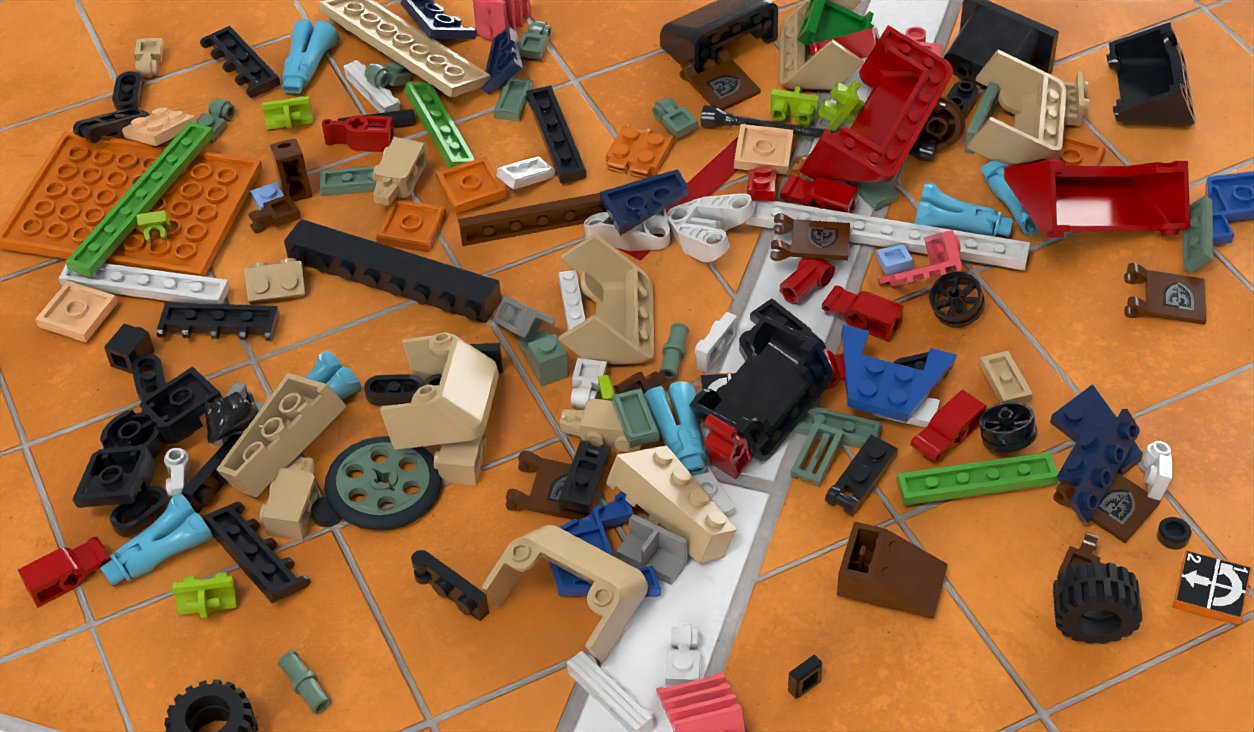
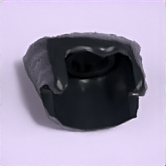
[204,389,259,444]

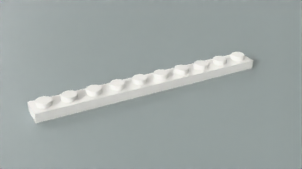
[746,201,1030,270]

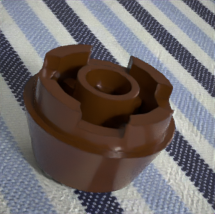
[917,96,965,149]

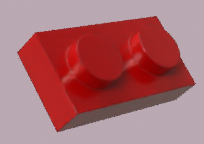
[747,167,777,201]

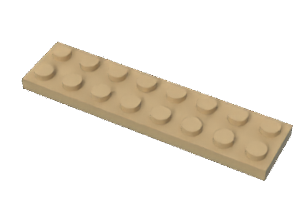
[319,0,491,97]

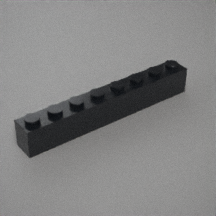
[284,219,502,323]

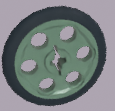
[324,436,442,530]

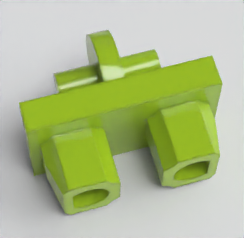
[818,81,865,131]
[770,86,819,126]
[262,96,314,130]
[172,572,238,619]

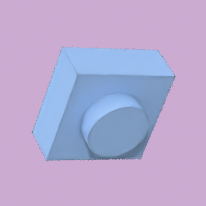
[251,182,284,210]
[876,244,913,276]

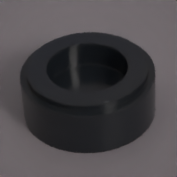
[311,496,342,527]
[1157,517,1192,550]

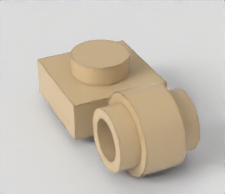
[134,38,164,78]

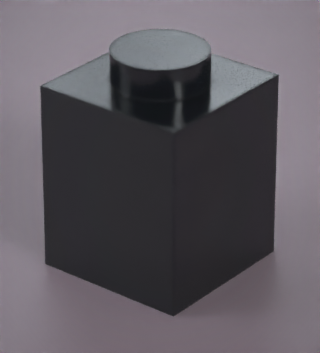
[104,323,155,374]

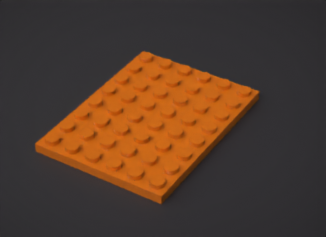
[0,131,263,277]

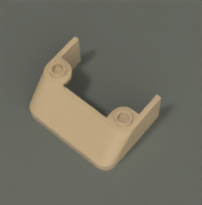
[780,0,864,90]
[967,49,1067,166]
[559,233,654,365]
[380,332,499,450]
[481,525,648,665]

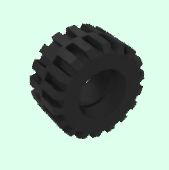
[1053,562,1142,644]
[164,680,259,732]

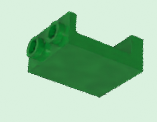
[797,0,874,46]

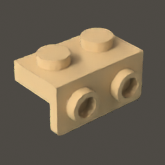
[1063,71,1089,126]
[244,258,306,304]

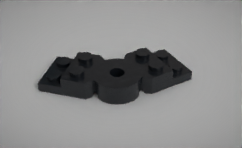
[72,366,223,508]

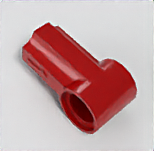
[779,258,835,304]

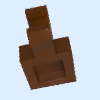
[248,194,301,233]
[613,370,668,394]
[1057,532,1101,576]

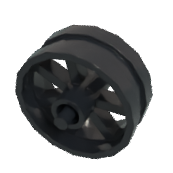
[929,272,985,328]
[978,402,1038,453]

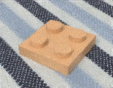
[122,107,197,146]
[734,124,794,175]
[35,281,118,342]

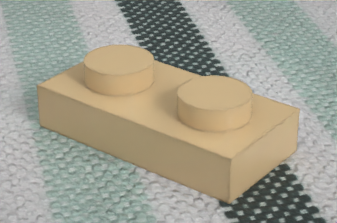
[979,351,1033,404]

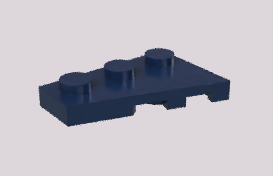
[401,0,477,41]
[481,26,523,94]
[600,169,689,236]
[1050,384,1143,475]

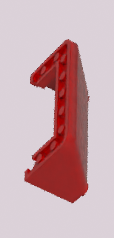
[799,25,953,182]
[1003,160,1190,238]

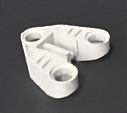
[666,193,755,263]
[584,209,670,251]

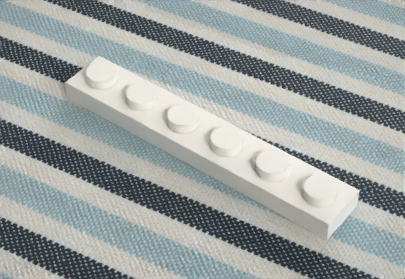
[58,263,230,304]

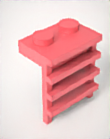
[472,0,531,40]
[877,230,963,286]
[656,672,745,732]

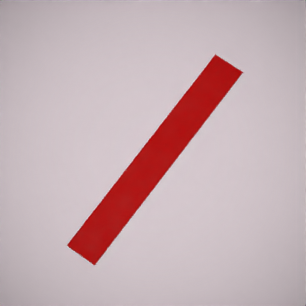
[617,137,738,260]

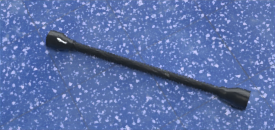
[701,105,936,162]

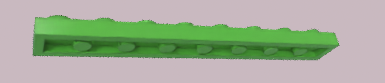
[65,121,214,277]

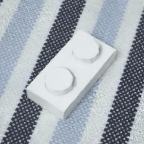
[695,312,737,373]

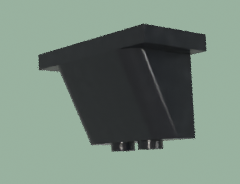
[943,0,1059,89]

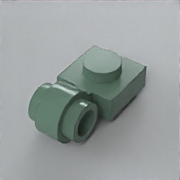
[518,21,552,60]
[364,62,412,87]
[196,98,235,144]
[652,98,699,139]

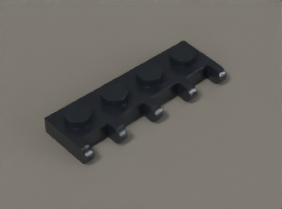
[200,26,281,98]
[157,303,280,341]
[203,502,311,603]

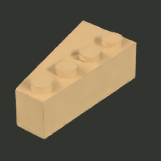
[216,373,347,498]
[606,445,737,563]

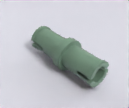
[659,323,689,381]
[278,651,332,714]

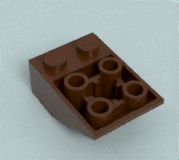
[837,521,948,619]

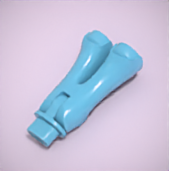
[281,19,340,94]
[981,160,1040,236]
[914,182,1013,237]
[305,351,361,400]
[644,381,707,476]
[100,493,213,586]

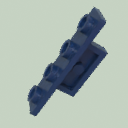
[1056,409,1140,523]

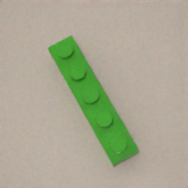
[404,82,475,168]
[896,452,1058,506]

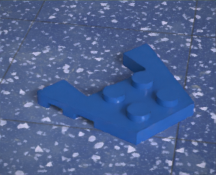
[1205,171,1254,245]
[841,325,957,422]
[548,492,661,597]

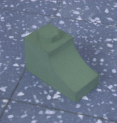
[518,330,569,387]

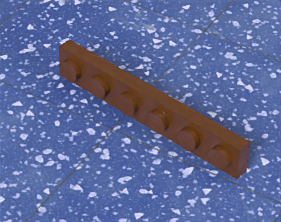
[458,193,607,246]

